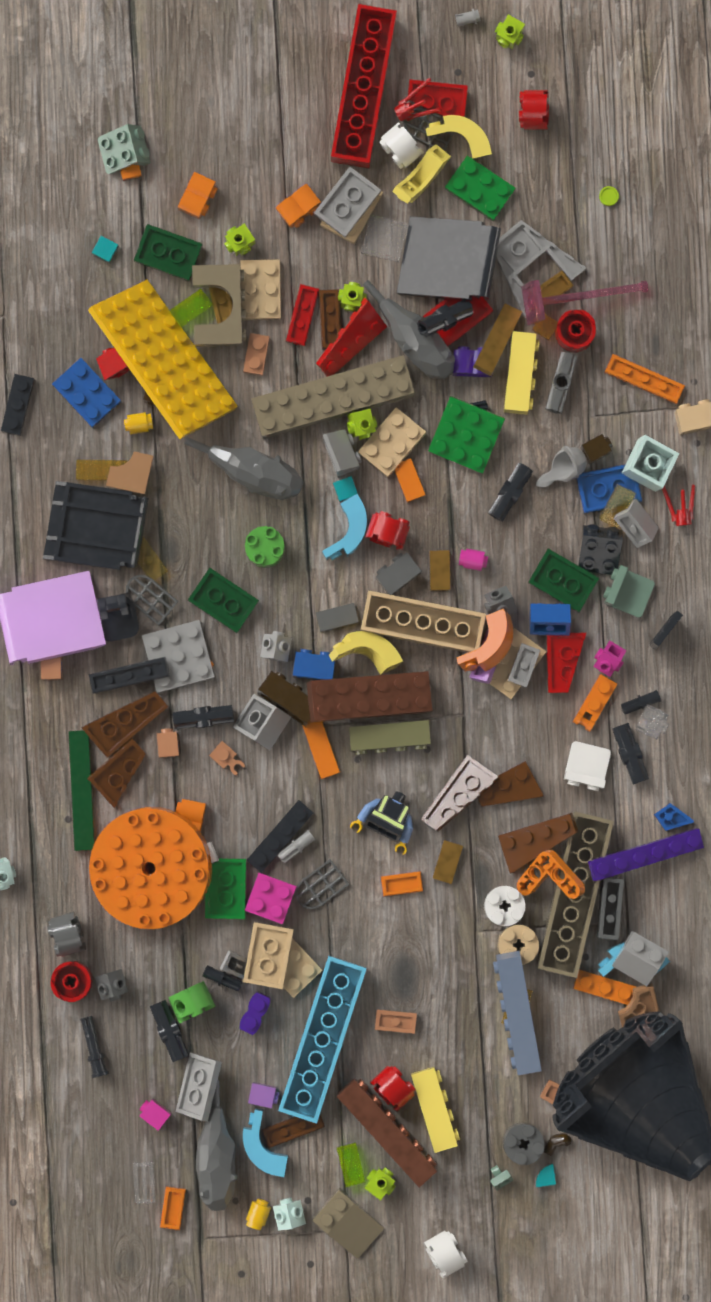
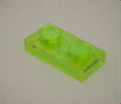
[169,289,213,327]
[336,1142,366,1187]

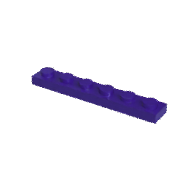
[588,828,704,881]

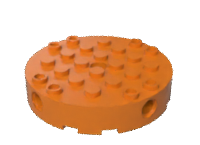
[89,807,212,929]

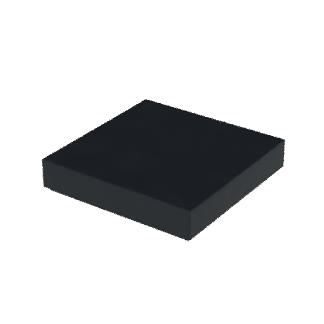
[649,611,683,650]

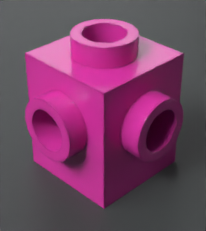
[593,640,626,677]

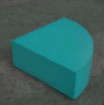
[536,1164,556,1187]

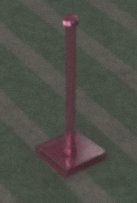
[521,280,648,326]

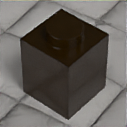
[580,434,613,465]

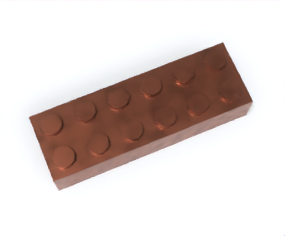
[307,671,432,723]
[337,1078,437,1188]

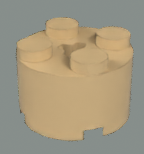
[498,924,539,965]

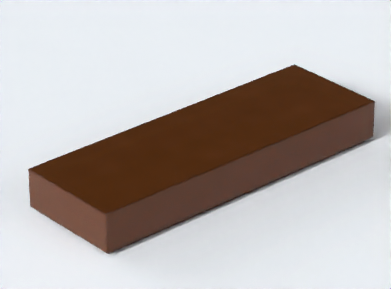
[319,289,341,350]
[262,1114,325,1148]

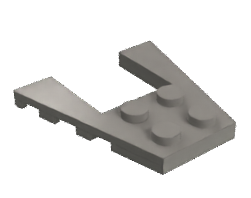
[496,220,586,319]

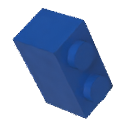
[529,603,571,635]
[293,649,335,680]

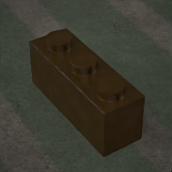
[257,671,310,727]

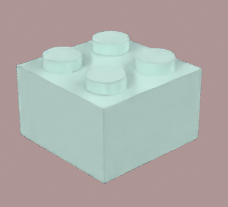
[622,435,679,492]

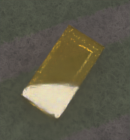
[599,484,636,528]

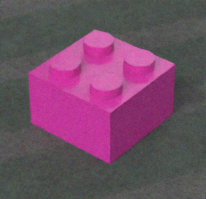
[245,873,297,924]

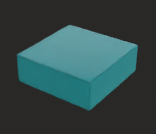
[92,236,119,263]
[333,476,358,502]

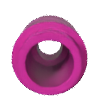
[459,548,488,571]

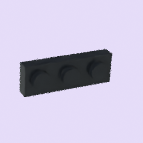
[1,374,35,436]

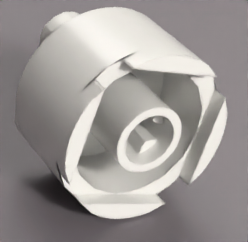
[379,122,424,169]
[484,886,525,926]
[423,1230,468,1279]

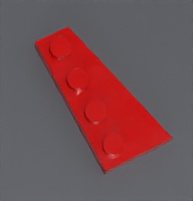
[316,298,387,377]

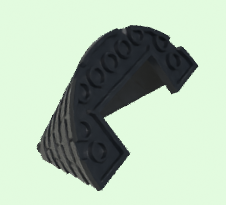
[552,1011,711,1181]

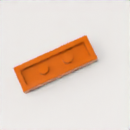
[573,970,636,1005]

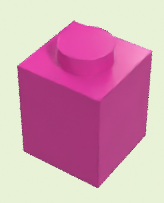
[139,1099,171,1131]

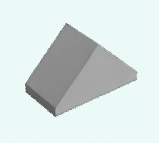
[220,950,247,979]

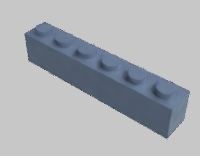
[493,951,542,1075]

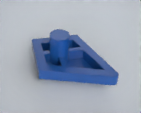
[654,803,694,831]

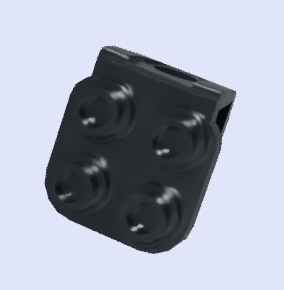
[97,592,139,642]

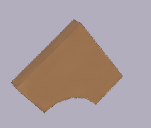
[106,452,154,495]
[618,983,660,1027]

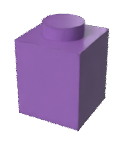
[248,1082,279,1108]

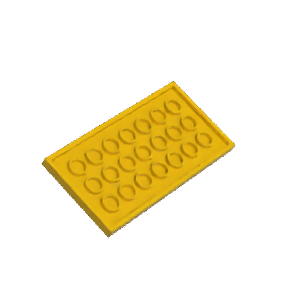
[88,280,238,439]

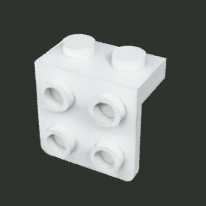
[564,741,611,791]

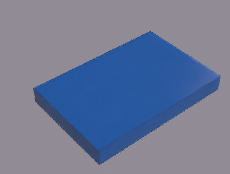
[576,464,642,514]

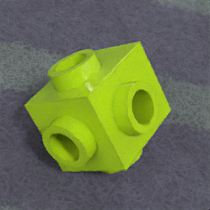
[495,14,525,49]
[224,223,256,256]
[338,282,367,312]
[347,409,377,440]
[364,1167,396,1201]

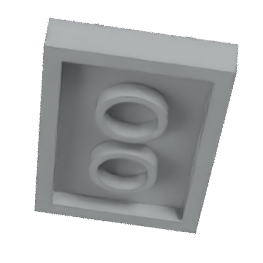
[314,167,381,238]
[175,1053,222,1122]

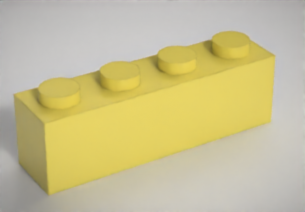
[504,331,540,415]
[411,1067,460,1153]

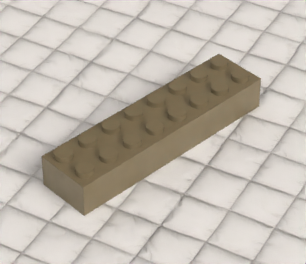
[251,355,415,440]
[536,812,614,978]

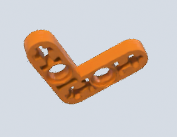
[517,850,585,899]

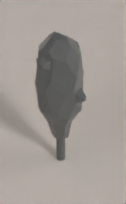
[363,280,455,379]
[184,437,304,500]
[196,1080,237,1211]

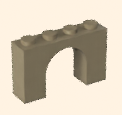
[192,264,246,347]

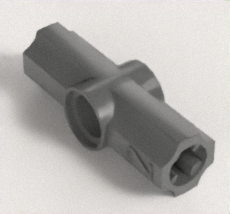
[545,352,578,414]

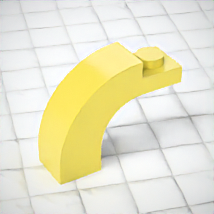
[426,115,492,159]
[392,144,451,204]
[329,631,403,675]

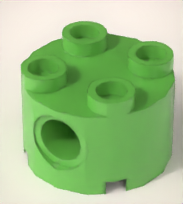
[245,526,285,568]
[168,981,216,1024]

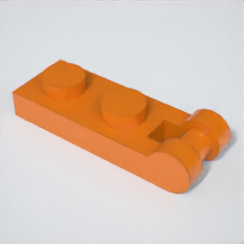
[573,674,617,732]

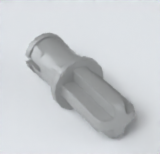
[278,830,315,863]

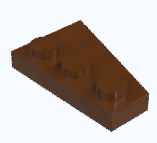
[87,739,146,808]
[477,761,544,807]

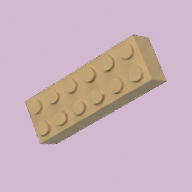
[361,591,486,653]

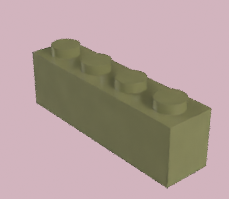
[349,720,431,755]

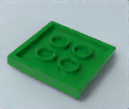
[428,396,505,474]

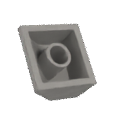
[323,429,362,477]
[233,694,291,751]
[612,931,669,986]

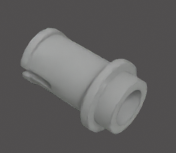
[455,9,481,27]

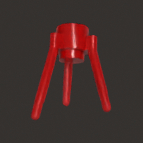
[394,78,441,122]
[662,484,695,526]

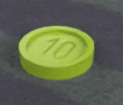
[599,186,619,206]

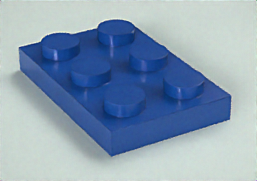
[52,358,121,428]

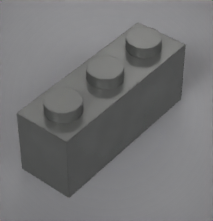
[596,878,624,940]

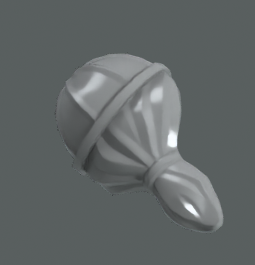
[536,446,587,487]

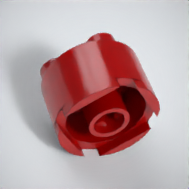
[519,90,549,130]
[555,309,596,353]
[365,511,410,550]
[50,961,93,1002]
[369,1066,416,1112]

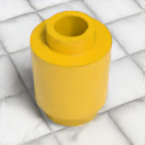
[124,412,153,435]
[246,1198,271,1230]

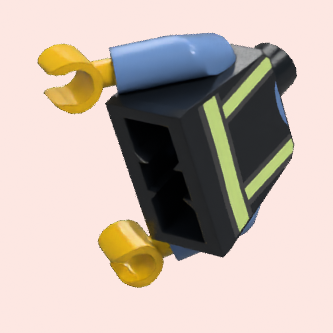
[350,791,413,855]

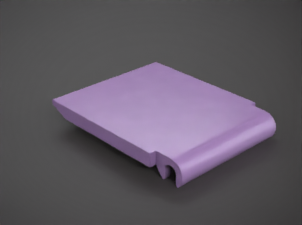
[0,571,106,665]

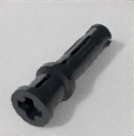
[80,1016,109,1078]

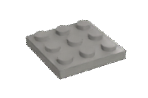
[142,620,215,693]

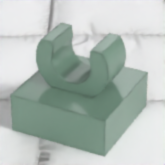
[490,1165,513,1191]

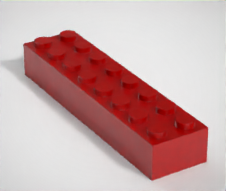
[331,4,397,169]

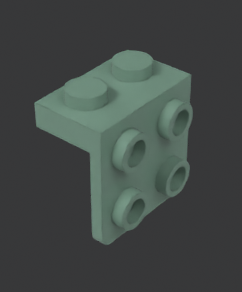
[98,124,151,174]
[603,565,655,618]

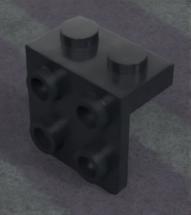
[578,524,623,575]

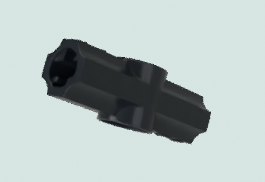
[417,300,474,337]
[488,463,533,522]
[173,705,234,730]
[612,723,649,785]
[150,1000,189,1062]

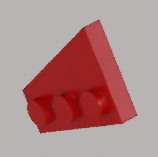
[408,79,468,117]
[546,633,586,693]

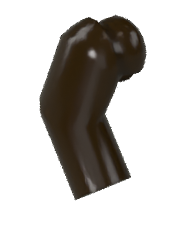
[544,1133,572,1156]

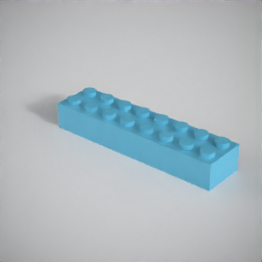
[278,955,367,1124]

